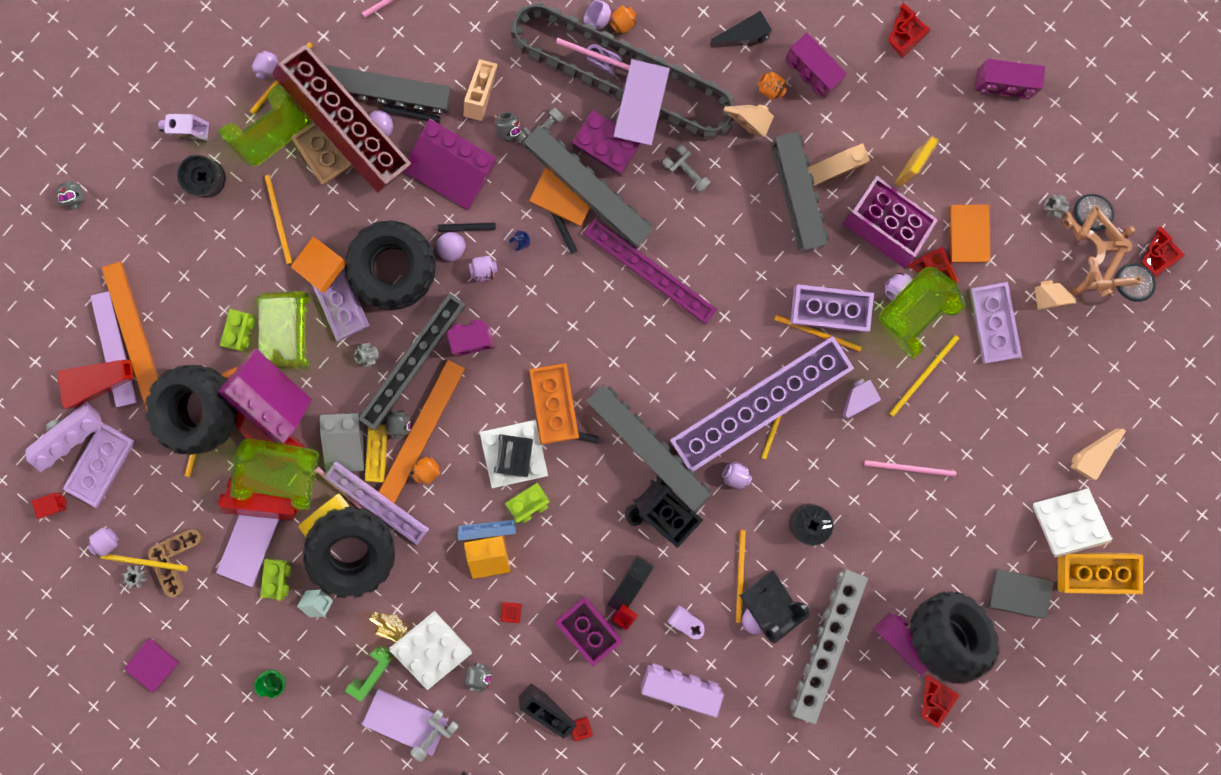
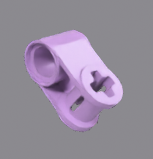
[585,44,623,77]
[668,605,704,639]

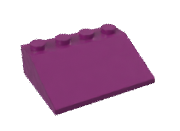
[404,119,498,211]
[843,176,938,268]
[217,348,312,443]

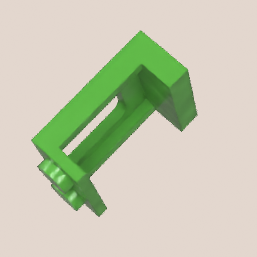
[345,646,394,702]

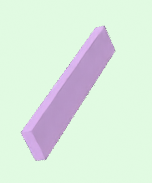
[90,291,137,407]
[324,461,429,545]

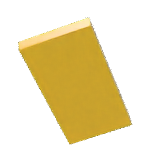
[894,137,938,187]

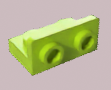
[220,309,255,352]
[505,482,550,524]
[260,558,291,601]

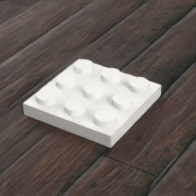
[480,420,548,488]
[1032,488,1112,558]
[390,611,472,690]

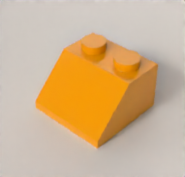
[464,535,511,579]

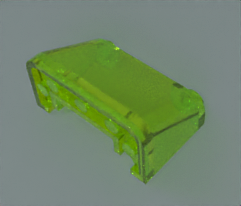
[217,83,309,166]
[879,267,967,360]
[256,291,310,370]
[230,439,319,510]

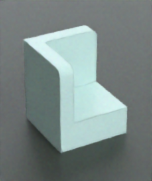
[297,590,333,617]

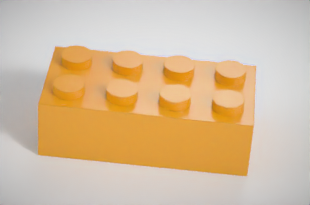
[1057,552,1143,594]

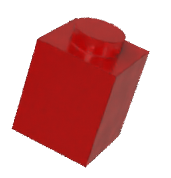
[31,492,67,519]

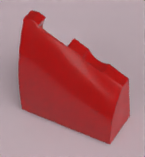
[888,3,930,58]
[1141,226,1185,279]
[908,246,959,291]
[922,674,960,728]

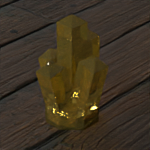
[370,612,409,642]

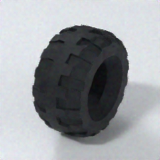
[345,220,436,310]
[145,365,238,455]
[303,506,395,598]
[910,591,1000,685]

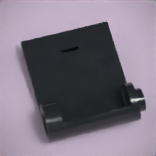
[739,570,809,644]

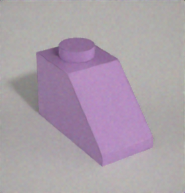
[843,378,881,418]

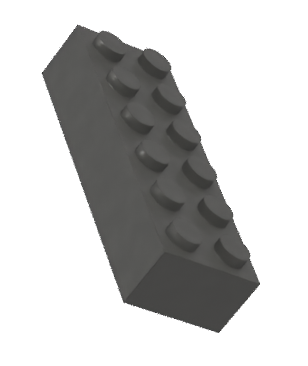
[771,131,829,254]

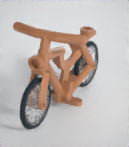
[1063,194,1156,302]

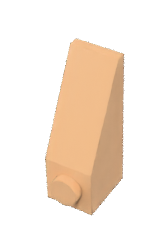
[463,59,498,121]
[724,104,774,137]
[808,143,870,186]
[1035,280,1076,310]
[1070,429,1126,480]

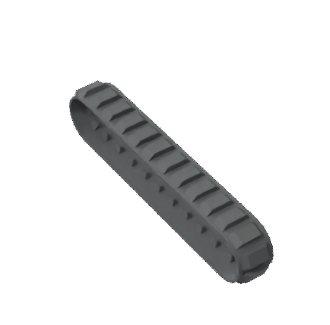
[510,3,736,140]

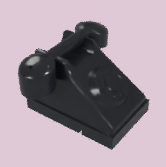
[625,475,703,549]

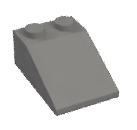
[320,413,365,472]

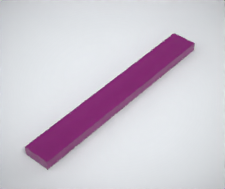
[583,218,717,325]

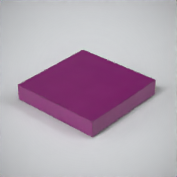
[124,638,180,693]

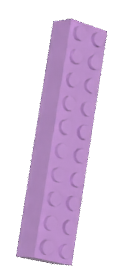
[669,336,854,471]

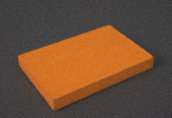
[529,167,590,227]
[950,205,990,263]
[290,236,347,293]

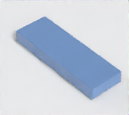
[457,519,516,541]

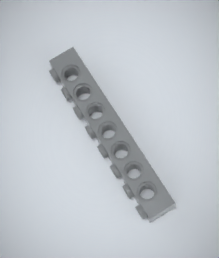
[790,568,868,724]

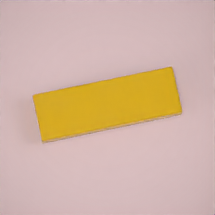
[365,425,388,482]

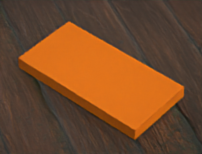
[529,363,579,445]

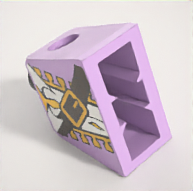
[158,114,209,141]

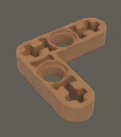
[148,528,203,598]

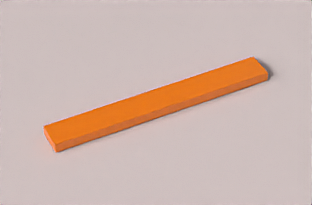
[101,261,158,411]
[379,360,465,504]

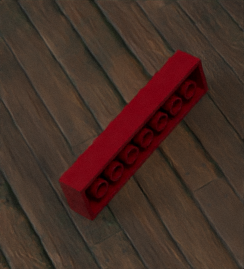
[272,44,411,193]

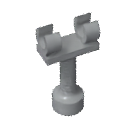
[515,107,565,158]
[662,143,711,193]
[410,708,459,762]

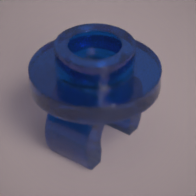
[509,230,530,251]

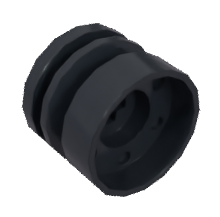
[177,155,226,198]
[789,503,834,546]

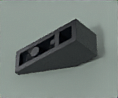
[710,11,772,48]
[607,555,654,610]
[519,683,576,739]

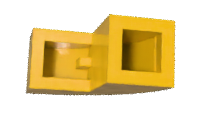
[298,494,350,537]

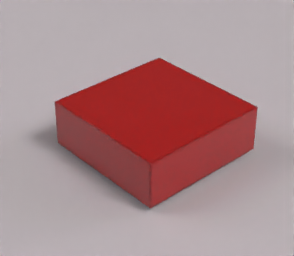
[501,602,522,623]
[611,604,638,631]
[571,716,593,742]

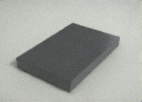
[988,569,1054,619]

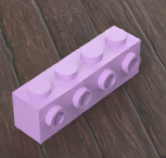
[26,402,102,472]

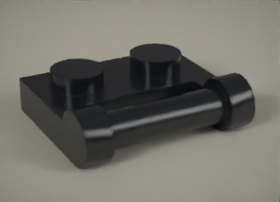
[494,434,533,477]

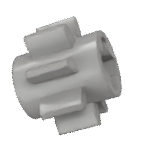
[1044,194,1070,218]
[354,343,379,367]
[122,565,148,589]

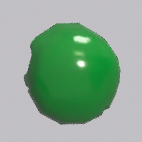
[254,669,286,699]

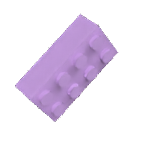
[790,284,874,333]
[641,663,724,717]

